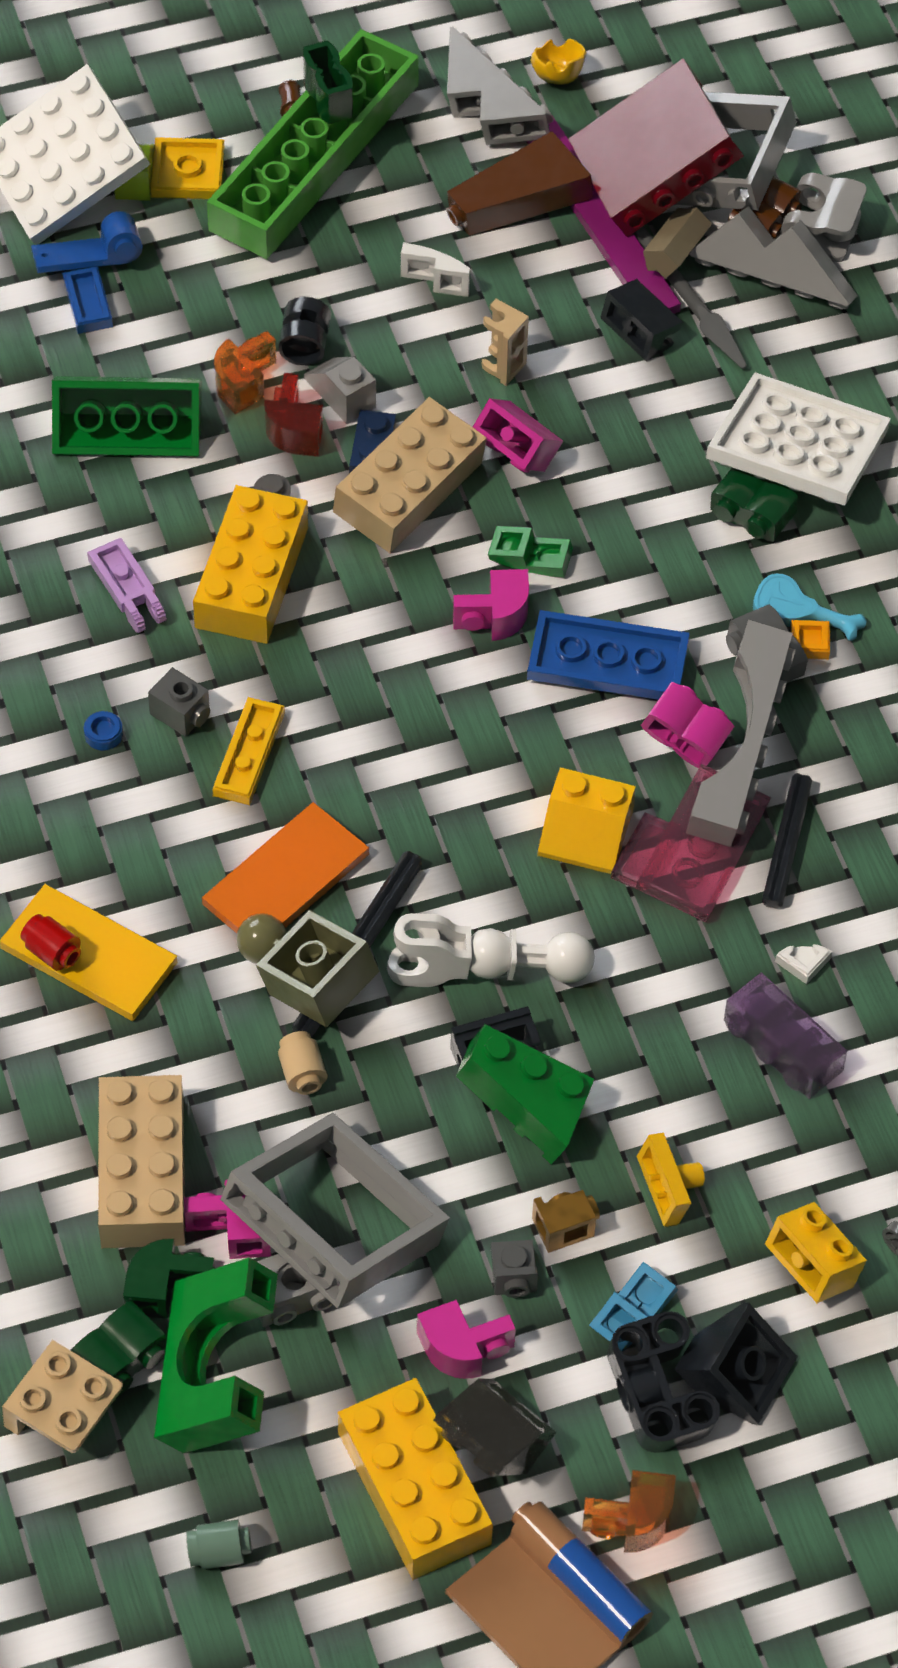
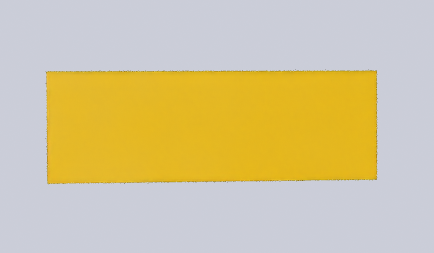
[212,697,285,805]

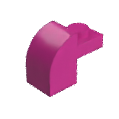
[453,569,529,641]
[184,1180,271,1259]
[417,1300,516,1379]

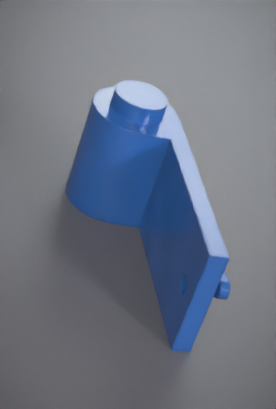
[31,211,143,273]

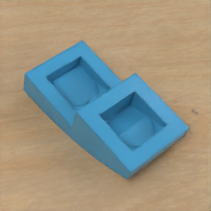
[589,1262,679,1352]

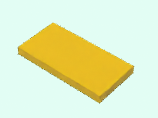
[0,884,178,1021]

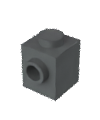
[148,667,210,737]

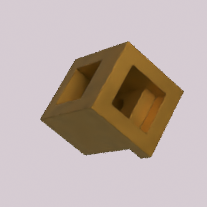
[532,1190,600,1253]

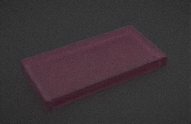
[635,764,771,923]

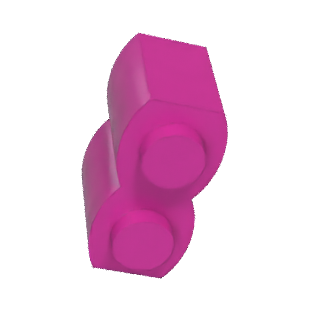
[641,682,735,770]

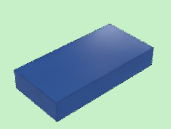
[63,267,113,334]

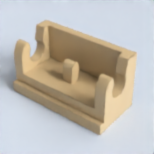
[482,299,529,386]

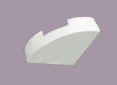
[775,944,832,984]

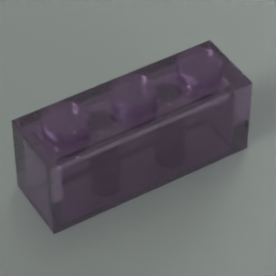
[724,973,848,1099]

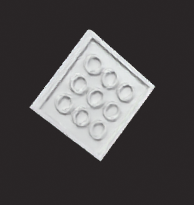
[0,64,150,245]
[705,372,891,506]

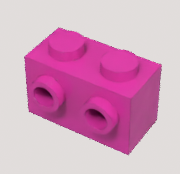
[473,398,563,473]

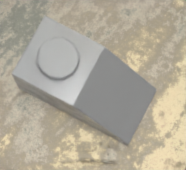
[304,357,376,424]

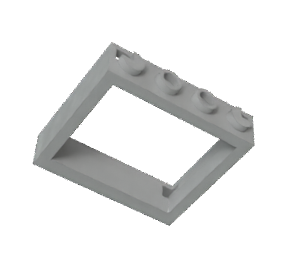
[675,92,797,210]
[220,1113,450,1309]

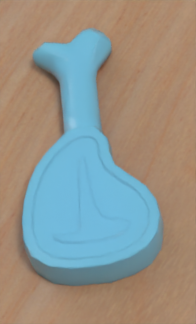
[753,573,867,641]

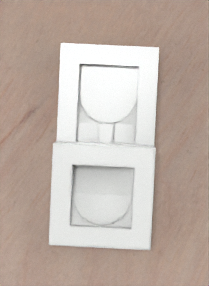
[401,243,470,297]

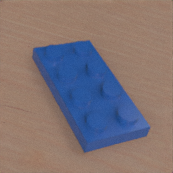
[527,610,690,700]

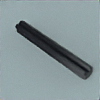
[762,773,812,909]

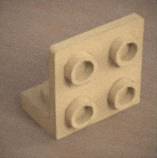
[2,1339,122,1453]

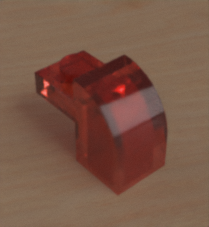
[264,373,323,457]

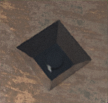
[675,1303,798,1424]

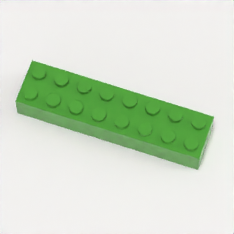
[207,29,419,259]

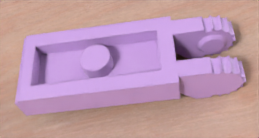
[87,538,167,633]

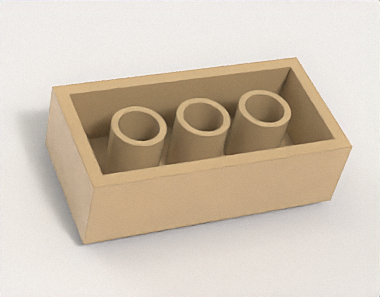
[333,397,487,553]
[98,1075,185,1248]

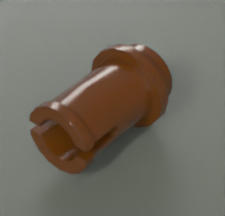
[278,80,301,117]

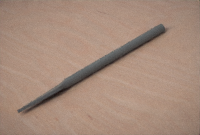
[633,226,747,369]

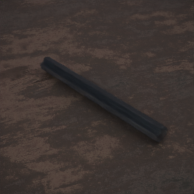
[292,851,422,1038]

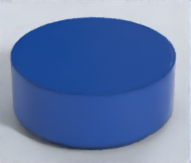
[84,711,123,751]

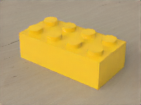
[193,485,308,644]
[338,1378,493,1580]

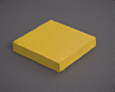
[151,137,225,199]

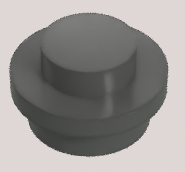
[254,474,291,496]

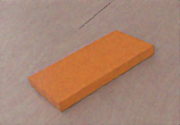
[202,802,369,933]

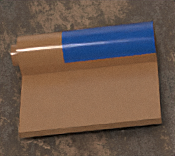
[445,1501,653,1668]

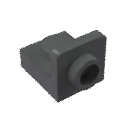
[490,1240,538,1298]

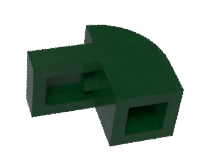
[123,1239,215,1318]

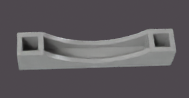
[686,620,796,847]

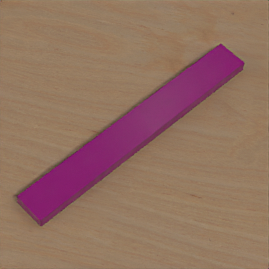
[526,114,681,314]

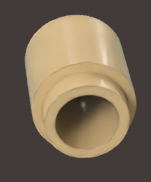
[278,1031,327,1095]

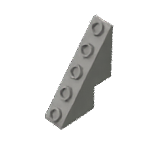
[447,27,553,145]
[689,206,858,309]

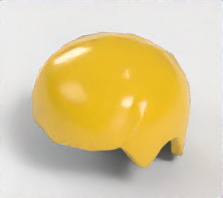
[531,39,587,85]

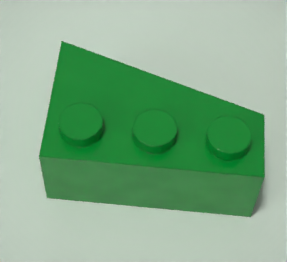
[456,1024,594,1165]

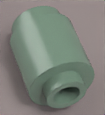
[186,1519,252,1569]

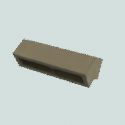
[643,208,712,279]

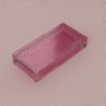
[611,812,680,893]

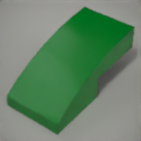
[488,526,573,577]

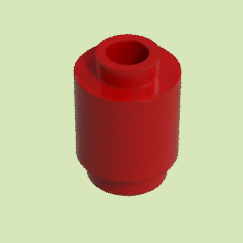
[20,914,81,971]

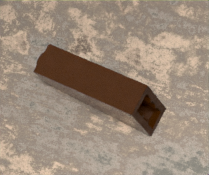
[446,131,593,236]

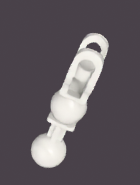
[387,913,595,987]

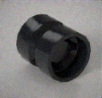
[278,296,331,366]

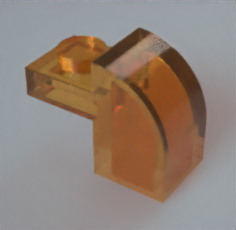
[214,331,276,414]
[582,1470,676,1553]

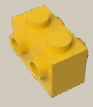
[765,1202,867,1303]

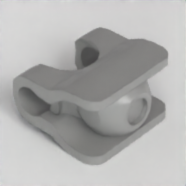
[781,172,867,262]

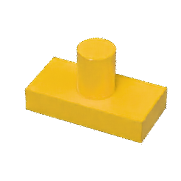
[637,1133,705,1227]

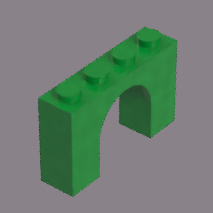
[154,1257,278,1454]

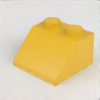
[537,767,636,875]

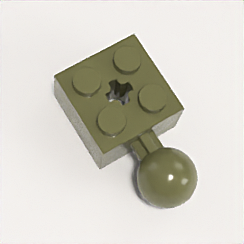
[236,910,380,1027]

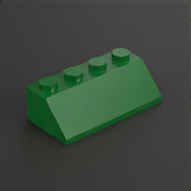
[52,376,202,456]

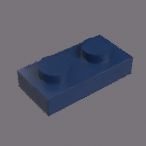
[349,409,396,474]

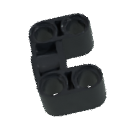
[607,1311,720,1453]

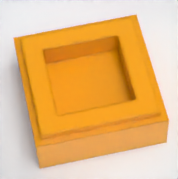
[790,620,830,660]

